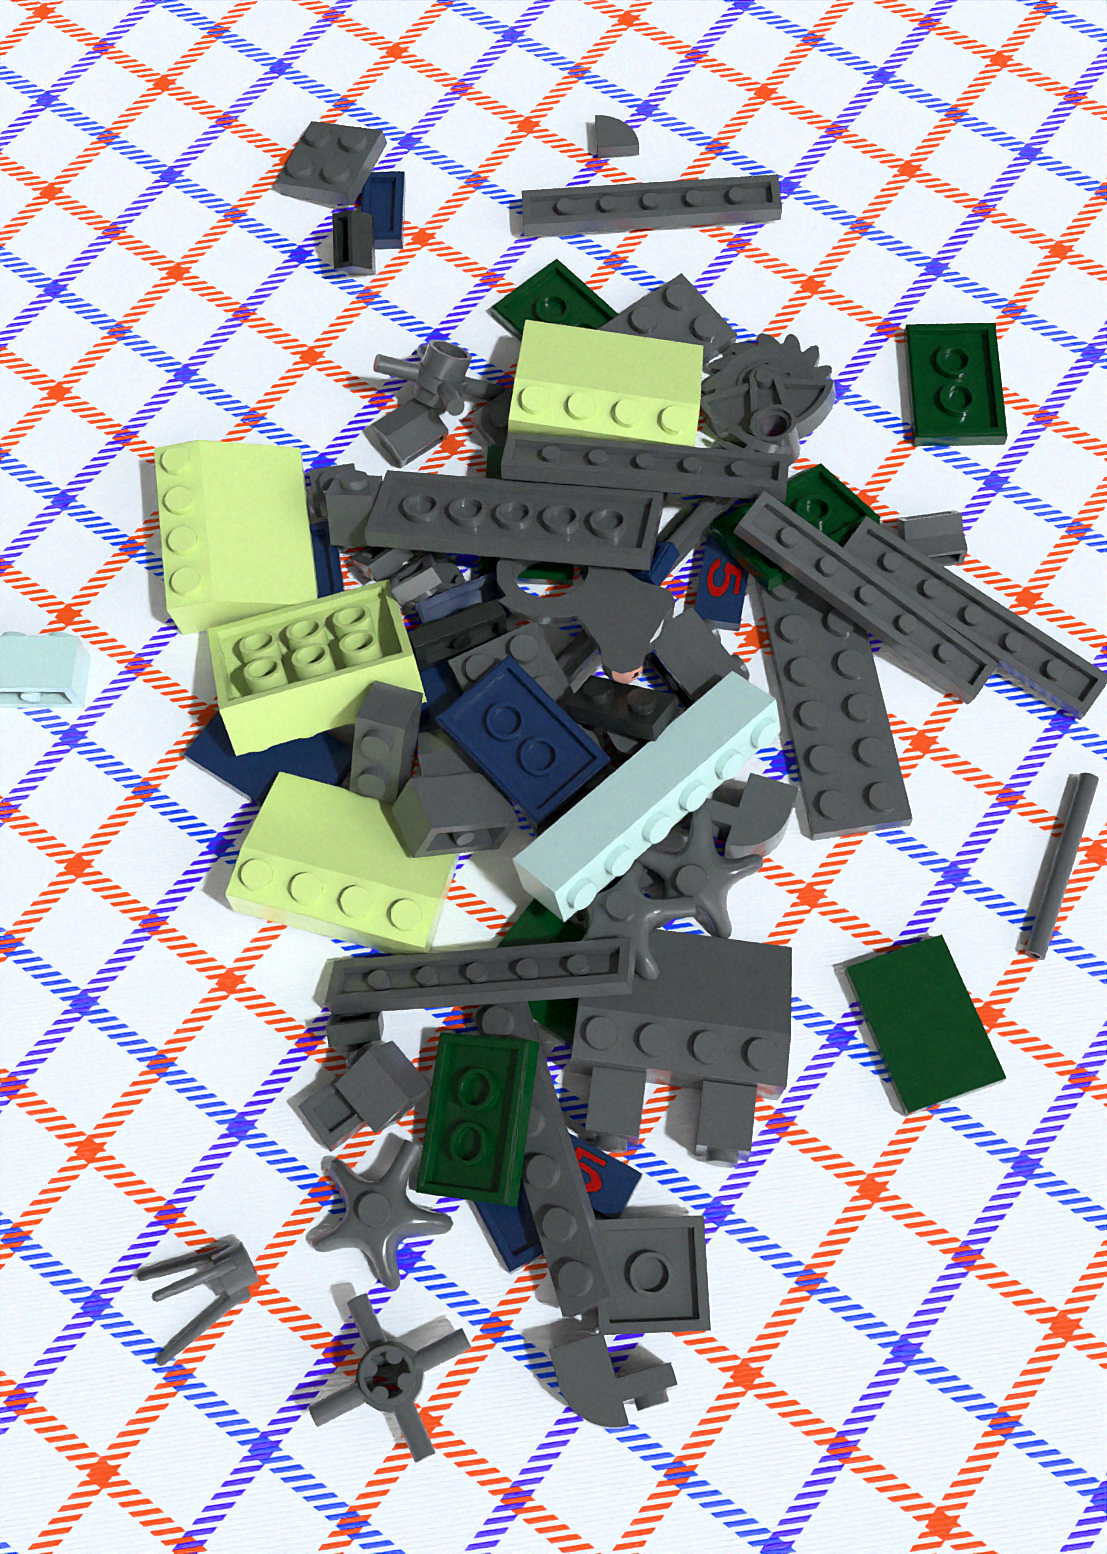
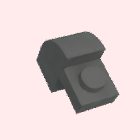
[682,772,799,859]
[549,1333,678,1430]

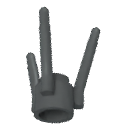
[137,1241,259,1366]

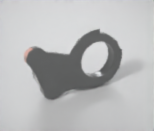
[497,557,675,684]

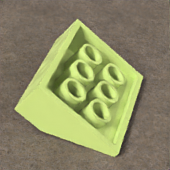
[507,320,704,447]
[154,440,318,635]
[207,579,427,756]
[225,772,460,956]

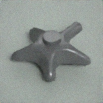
[635,807,764,938]
[578,860,696,980]
[312,1139,454,1290]

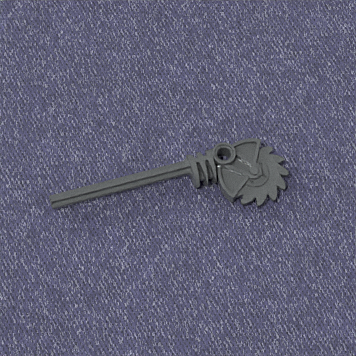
[556,333,836,685]

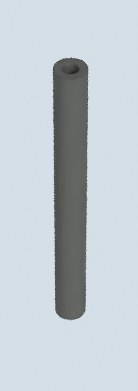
[1025,772,1099,960]

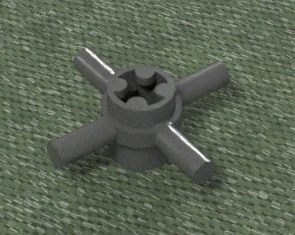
[373,340,505,416]
[308,1293,472,1464]

